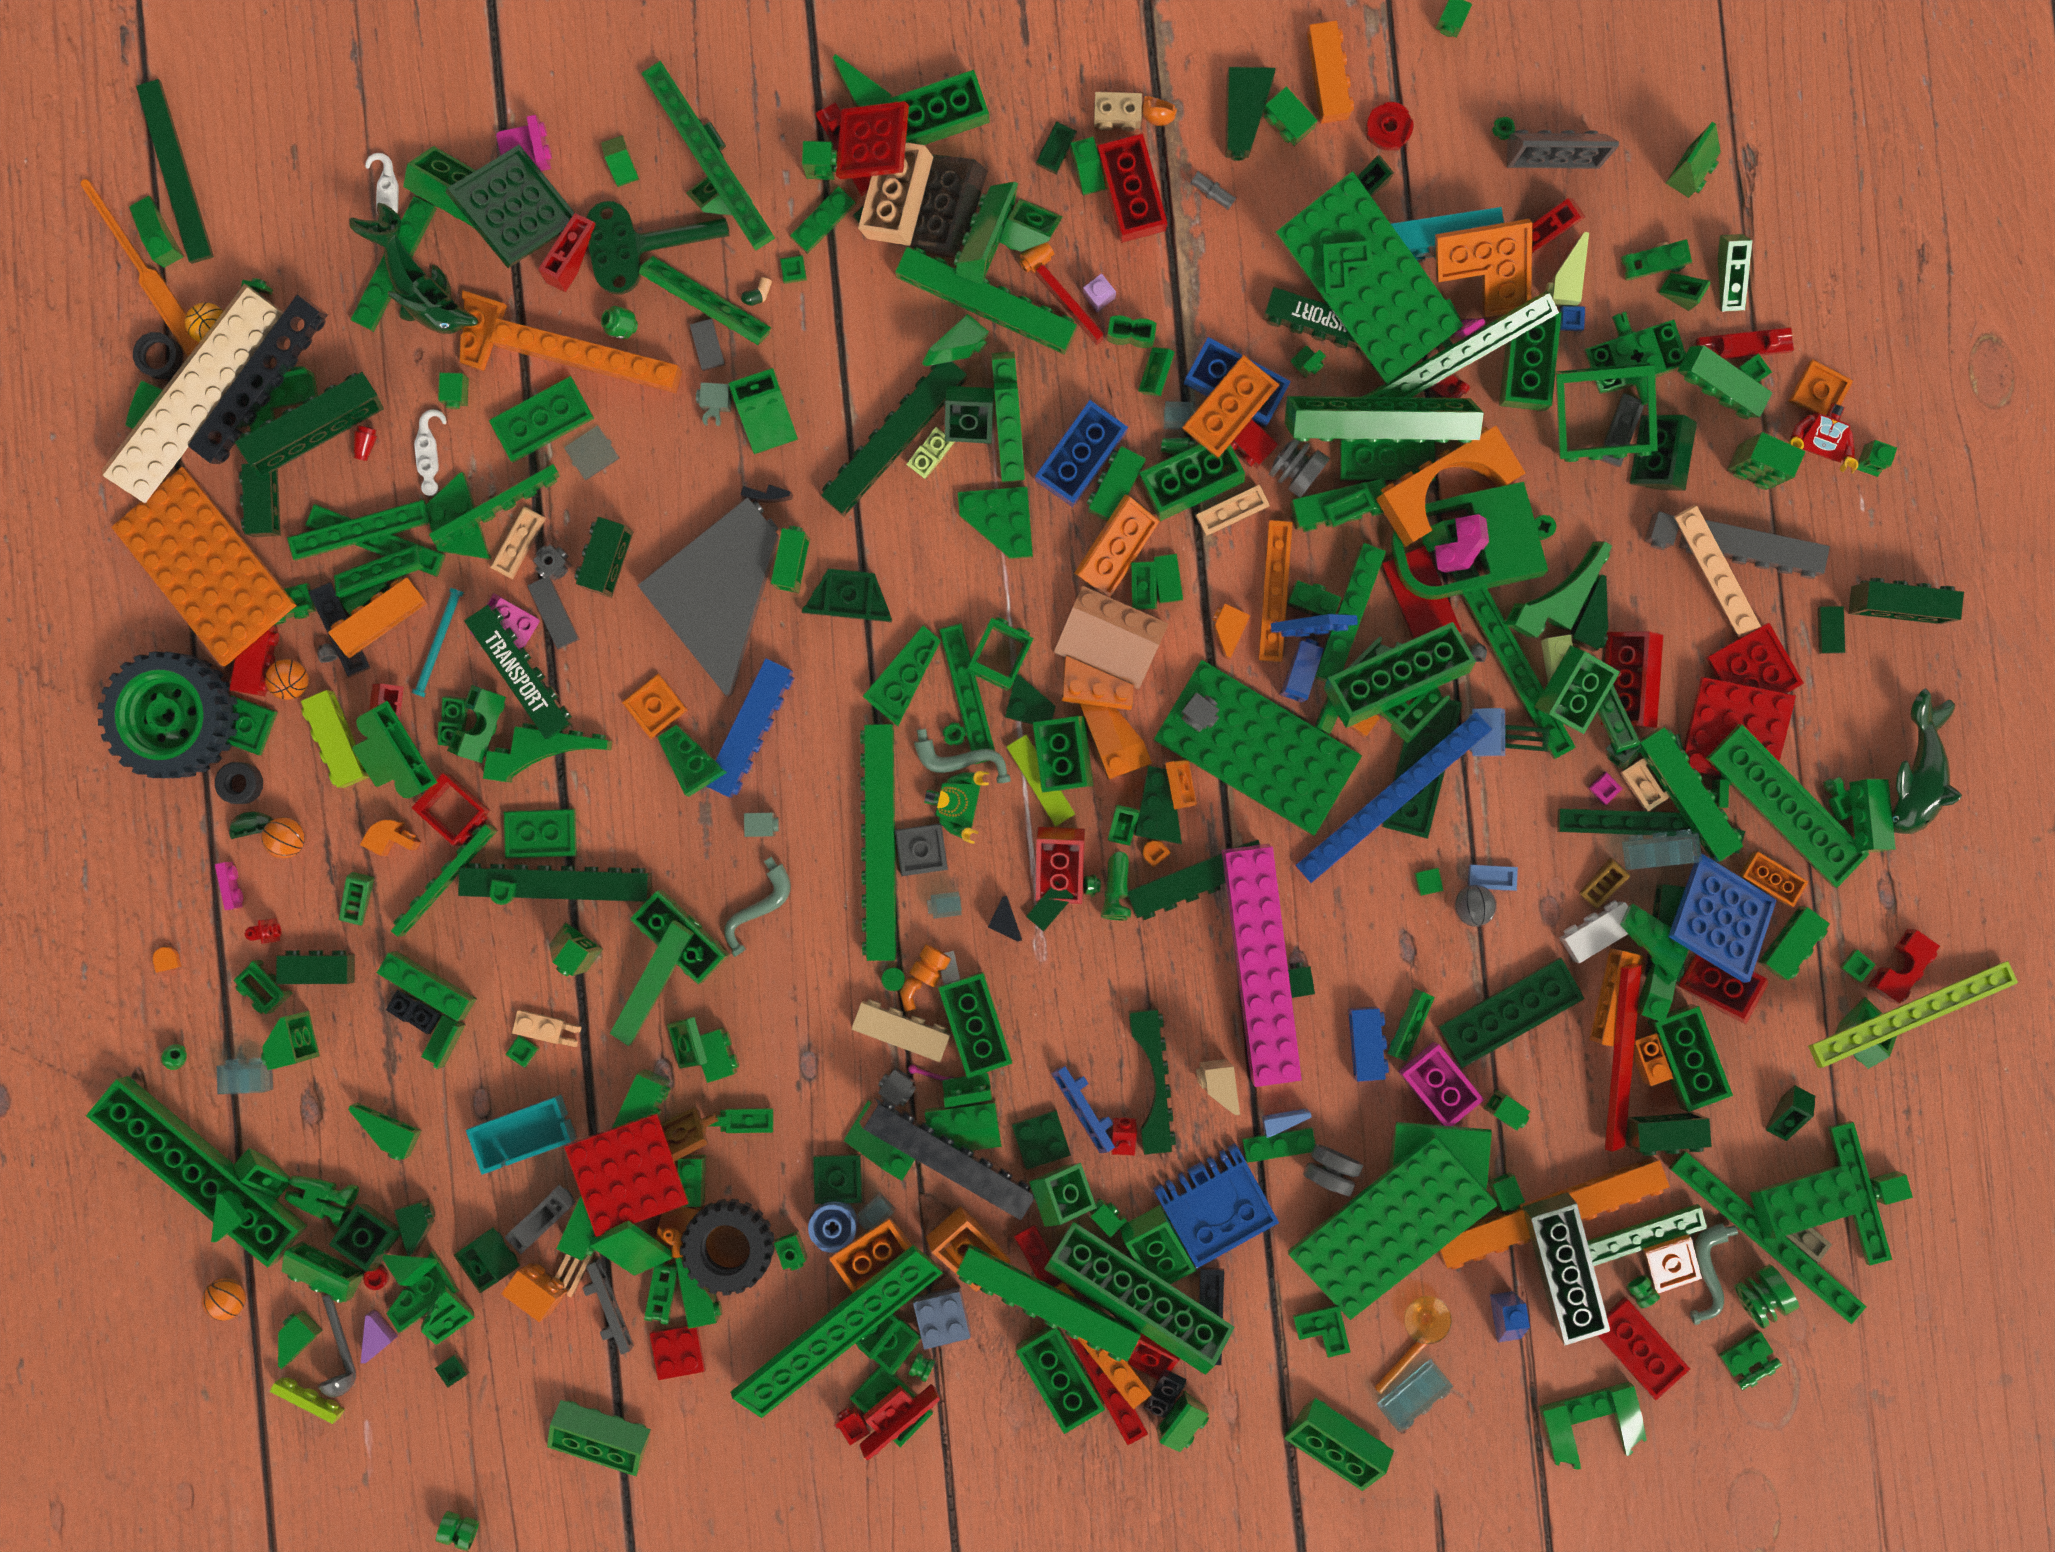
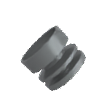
[1268,439,1330,498]

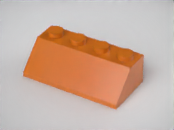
[1589,948,1645,1047]

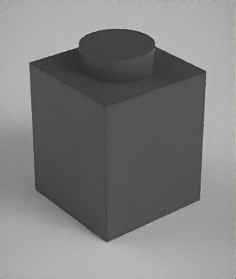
[1644,511,1679,550]

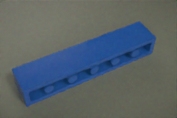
[706,658,795,798]

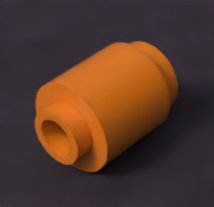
[1019,242,1054,274]

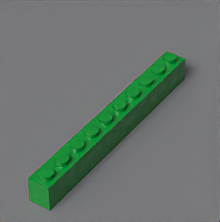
[860,724,896,961]

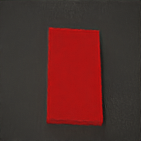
[1381,546,1462,639]
[1597,1297,1690,1401]

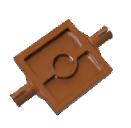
[662,1106,719,1161]

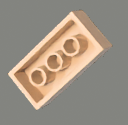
[858,143,933,246]

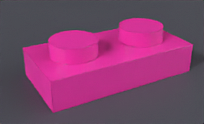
[215,862,243,910]

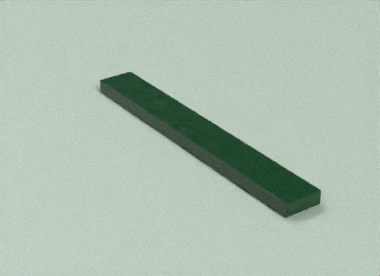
[136,79,214,264]

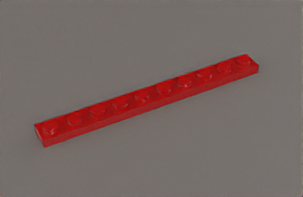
[1014,1224,1148,1446]

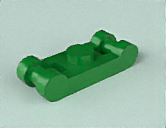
[644,1262,678,1325]

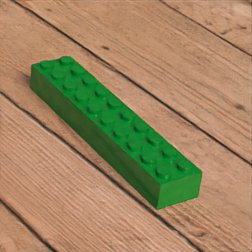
[86,1076,308,1268]

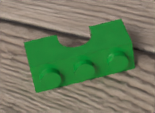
[447,685,506,763]

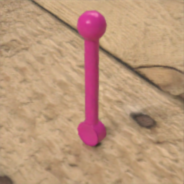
[908,1064,954,1081]

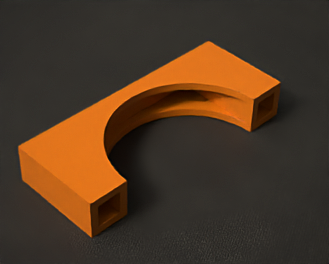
[1376,426,1525,547]

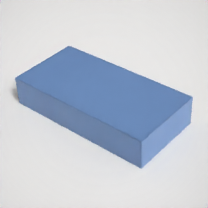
[1468,865,1518,891]

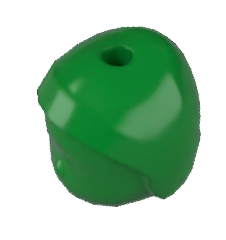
[160,1044,187,1070]

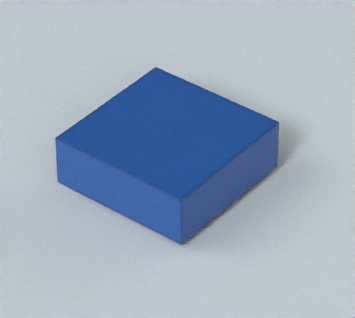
[1560,306,1585,332]

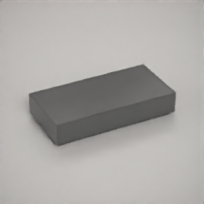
[690,319,725,371]

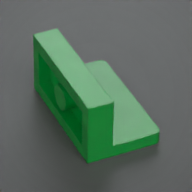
[421,1014,465,1069]

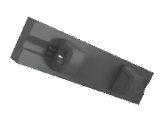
[582,1258,634,1355]

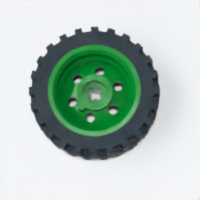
[98,651,239,778]

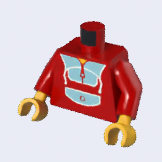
[1787,403,1858,474]

